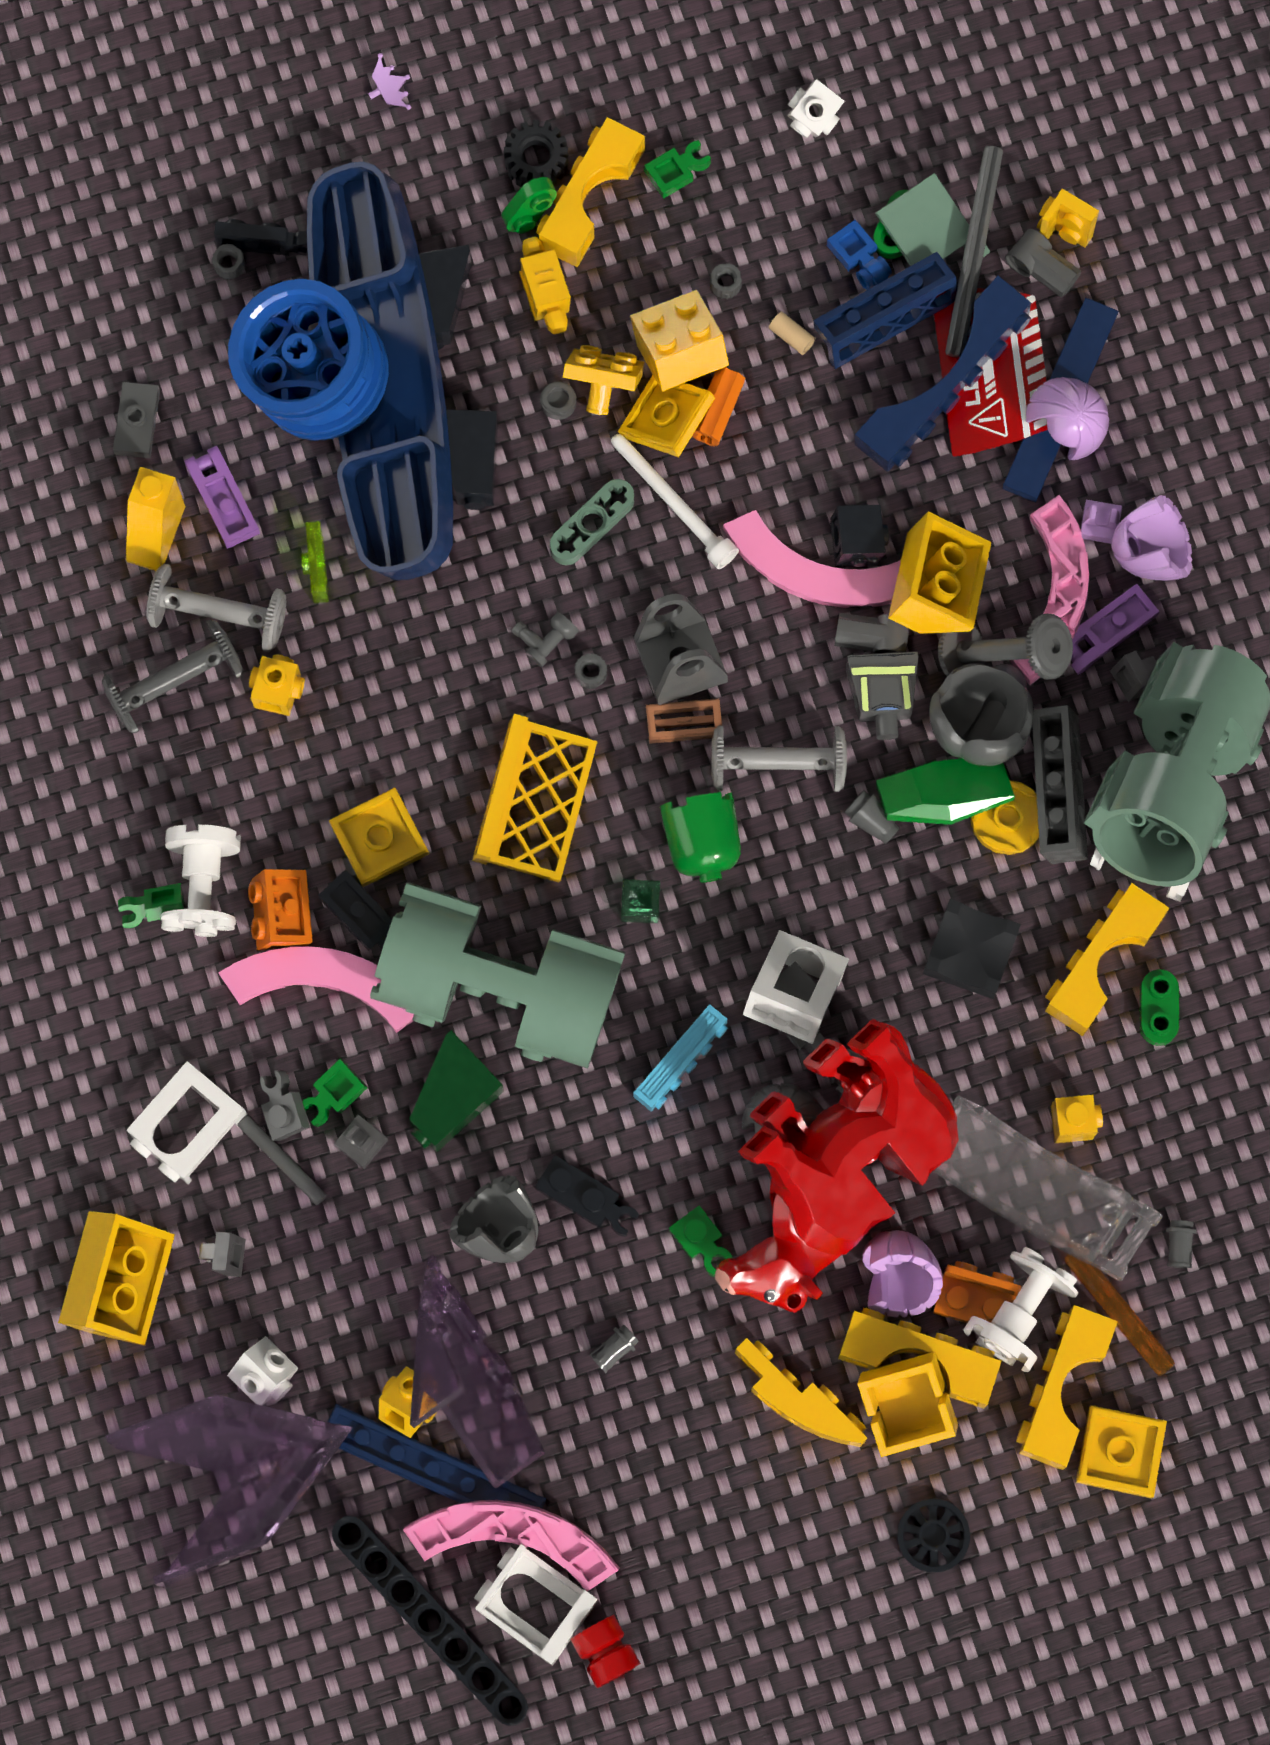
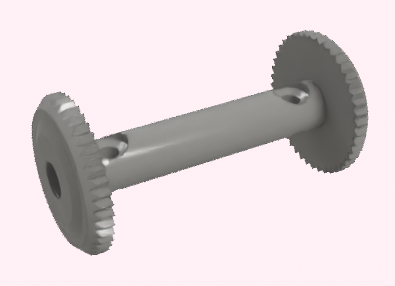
[146,564,286,652]
[711,726,847,792]

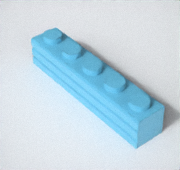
[633,1004,728,1112]

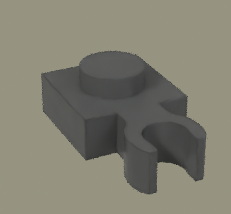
[260,1070,310,1141]

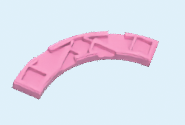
[1009,495,1089,685]
[723,510,901,608]
[218,947,414,1033]
[403,1500,620,1592]

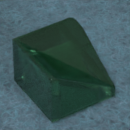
[621,879,660,923]

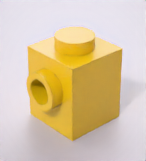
[1051,1095,1103,1143]

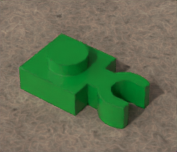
[644,140,711,199]
[302,1059,368,1127]
[669,1205,732,1277]

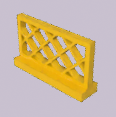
[472,714,597,883]

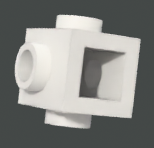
[787,79,845,138]
[227,1336,298,1407]

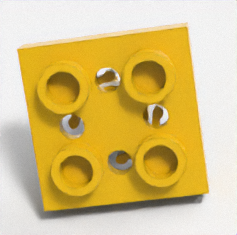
[563,345,645,415]

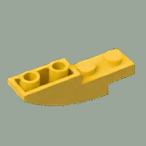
[735,1338,867,1447]

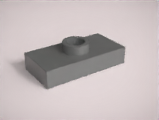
[113,382,160,458]

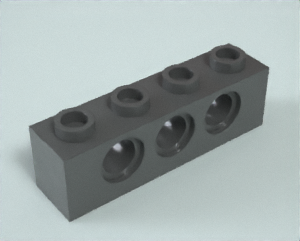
[1032,705,1088,864]

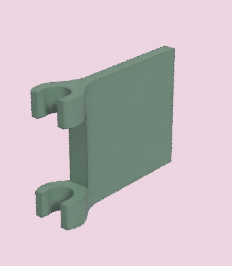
[875,173,990,266]

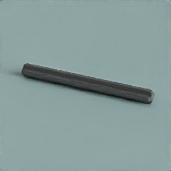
[945,146,1003,358]

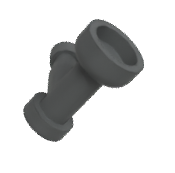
[512,612,579,667]

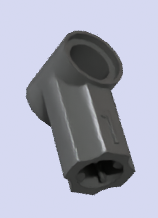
[1005,229,1081,298]
[834,613,909,654]

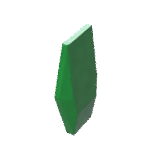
[876,758,1015,825]

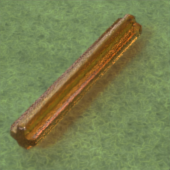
[1065,1247,1175,1376]

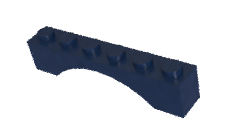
[855,276,1031,472]

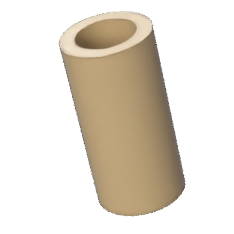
[769,311,816,355]

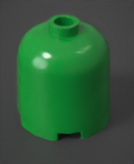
[660,792,741,883]

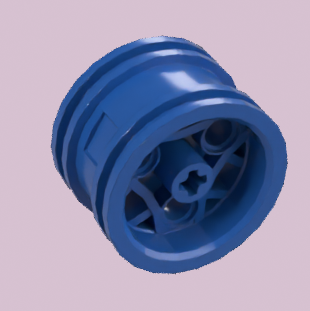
[228,279,389,441]

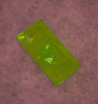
[301,521,329,603]

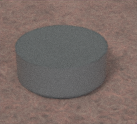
[540,381,576,420]

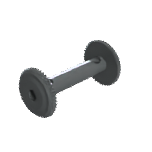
[938,613,1073,680]
[102,619,243,733]

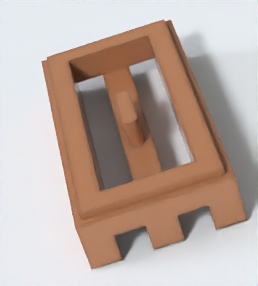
[646,698,722,744]

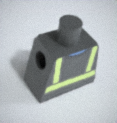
[846,652,918,740]

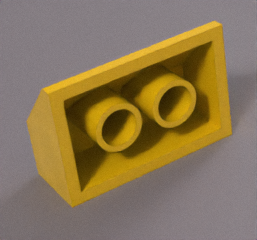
[888,511,991,634]
[58,1211,175,1346]

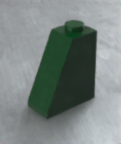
[409,1030,504,1152]

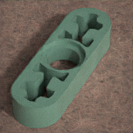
[550,479,634,565]

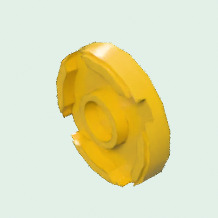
[970,780,1039,855]

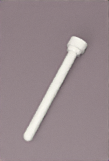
[611,434,739,569]

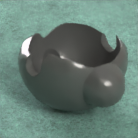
[929,663,1034,766]

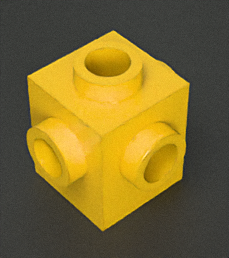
[249,655,305,716]
[379,1366,439,1438]

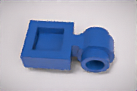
[826,220,892,290]

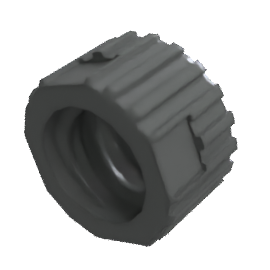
[212,244,245,280]
[710,263,742,299]
[575,653,607,689]

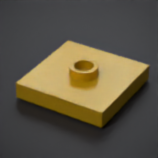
[618,375,715,457]
[329,788,429,887]
[1076,1405,1167,1499]

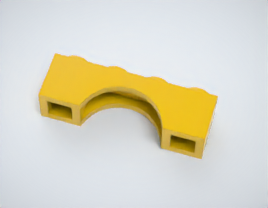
[536,117,645,268]
[1045,883,1169,1036]
[1016,1305,1118,1470]
[838,1308,1001,1409]

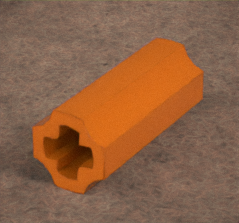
[692,367,745,446]

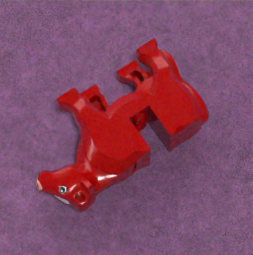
[715,1019,959,1313]

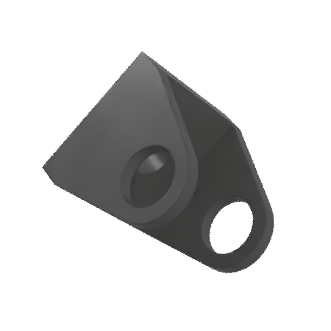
[634,594,728,705]

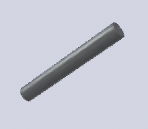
[237,1115,327,1205]

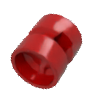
[570,1615,641,1688]

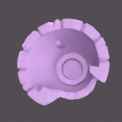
[1026,377,1109,460]
[1111,495,1192,581]
[862,1230,943,1317]

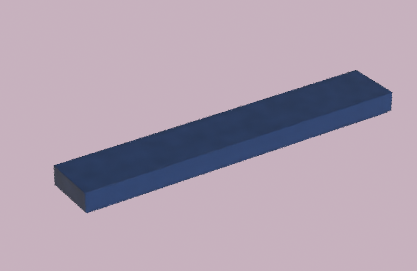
[1002,298,1119,503]
[319,1404,547,1509]

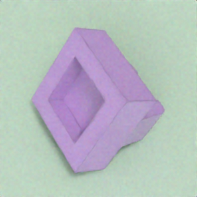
[1080,500,1122,544]

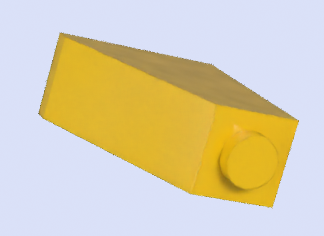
[126,467,185,571]

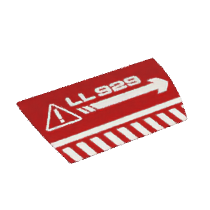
[934,288,1048,457]

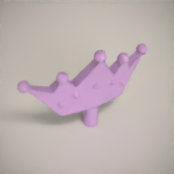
[368,53,411,110]

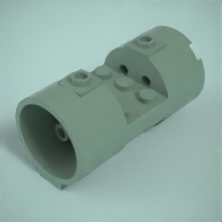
[1084,642,1270,887]
[370,882,626,1069]

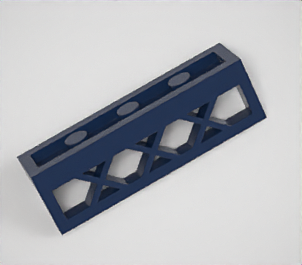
[813,252,957,369]

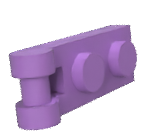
[184,445,260,549]
[1071,584,1160,675]

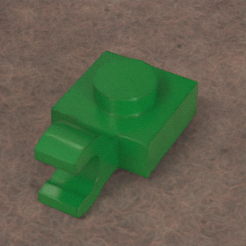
[118,883,184,928]

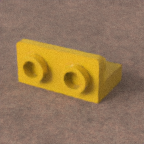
[1036,188,1099,248]

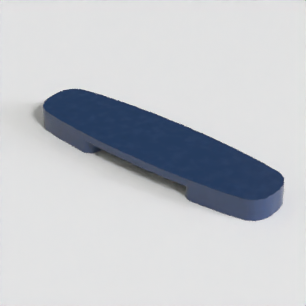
[307,161,453,581]

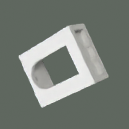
[743,930,849,1044]
[127,1061,247,1184]
[474,1544,598,1666]

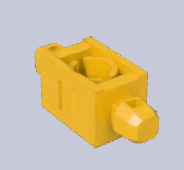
[519,237,571,334]

